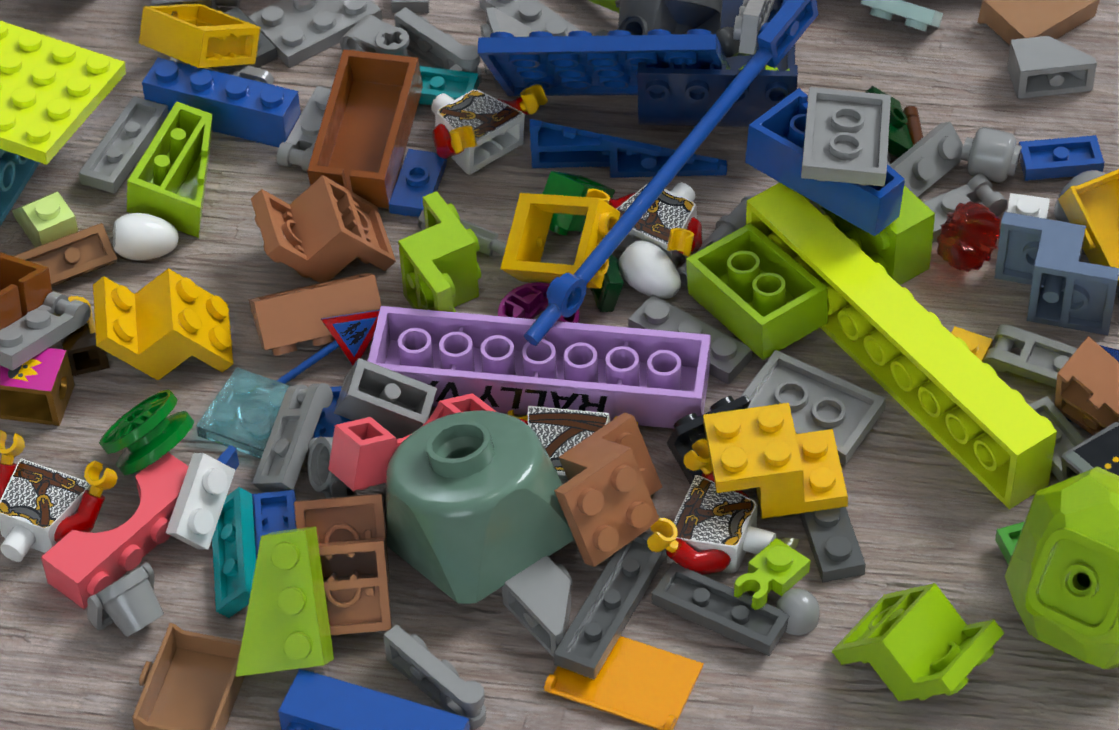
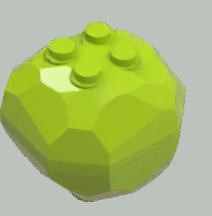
[1005,467,1119,669]

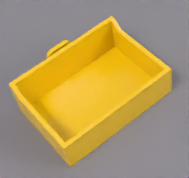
[1058,169,1119,285]

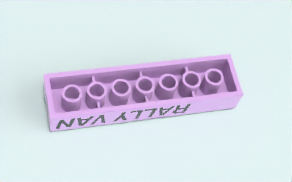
[368,306,711,429]

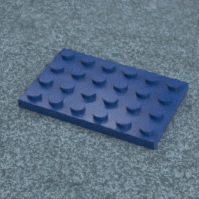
[478,29,731,96]

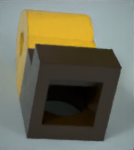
[61,296,110,376]

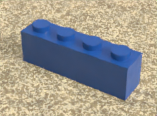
[142,57,301,148]
[278,668,470,730]

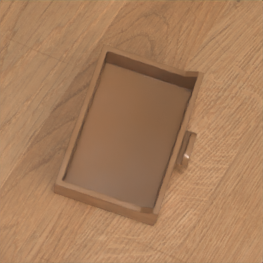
[977,0,1100,45]
[132,623,245,730]

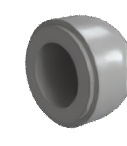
[776,588,820,635]

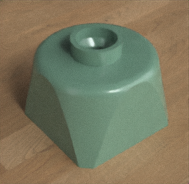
[386,410,575,604]

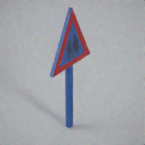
[272,309,380,390]

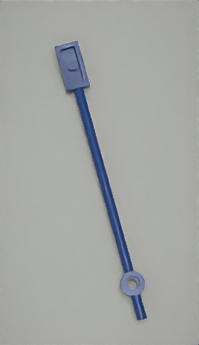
[524,0,819,346]

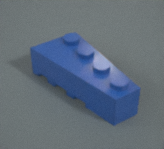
[745,88,905,237]

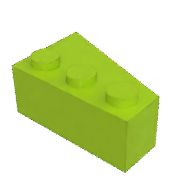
[126,101,212,238]
[235,526,334,677]

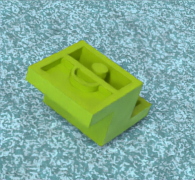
[398,191,482,312]
[831,583,1005,702]

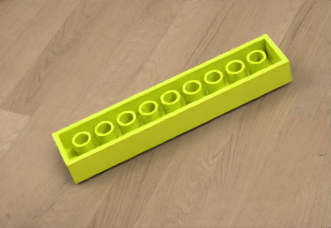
[746,182,1057,510]

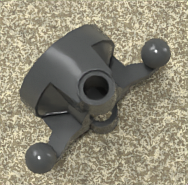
[592,0,750,58]

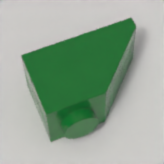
[542,171,615,236]

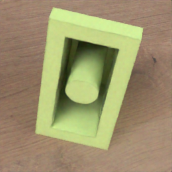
[12,192,78,248]

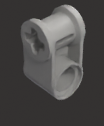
[340,15,410,57]

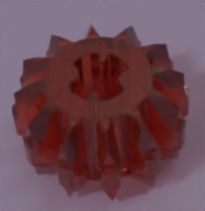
[936,201,1001,272]

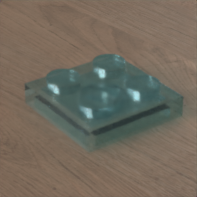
[196,367,290,459]

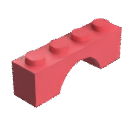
[328,393,497,491]
[41,452,189,609]

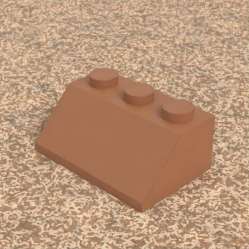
[248,273,382,356]

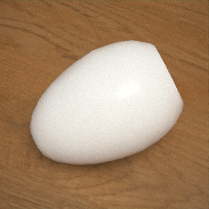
[113,213,179,260]
[618,241,681,299]

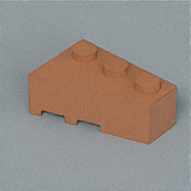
[1054,336,1119,435]

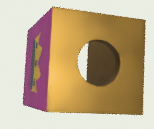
[0,348,75,426]

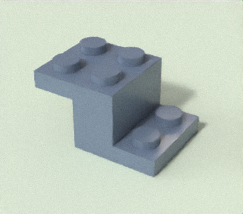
[994,212,1119,335]

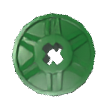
[99,389,194,475]

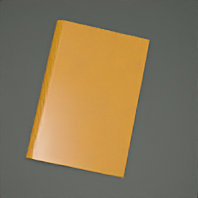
[544,636,704,730]

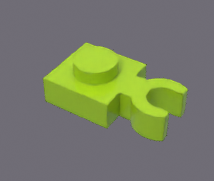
[734,538,811,610]

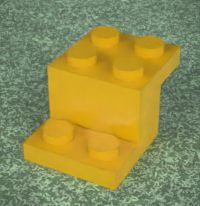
[93,268,233,380]
[703,403,848,519]

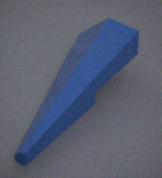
[530,119,727,178]

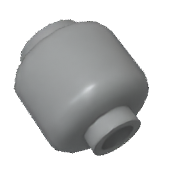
[961,127,1022,183]

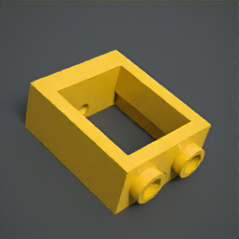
[138,4,260,68]
[500,193,621,289]

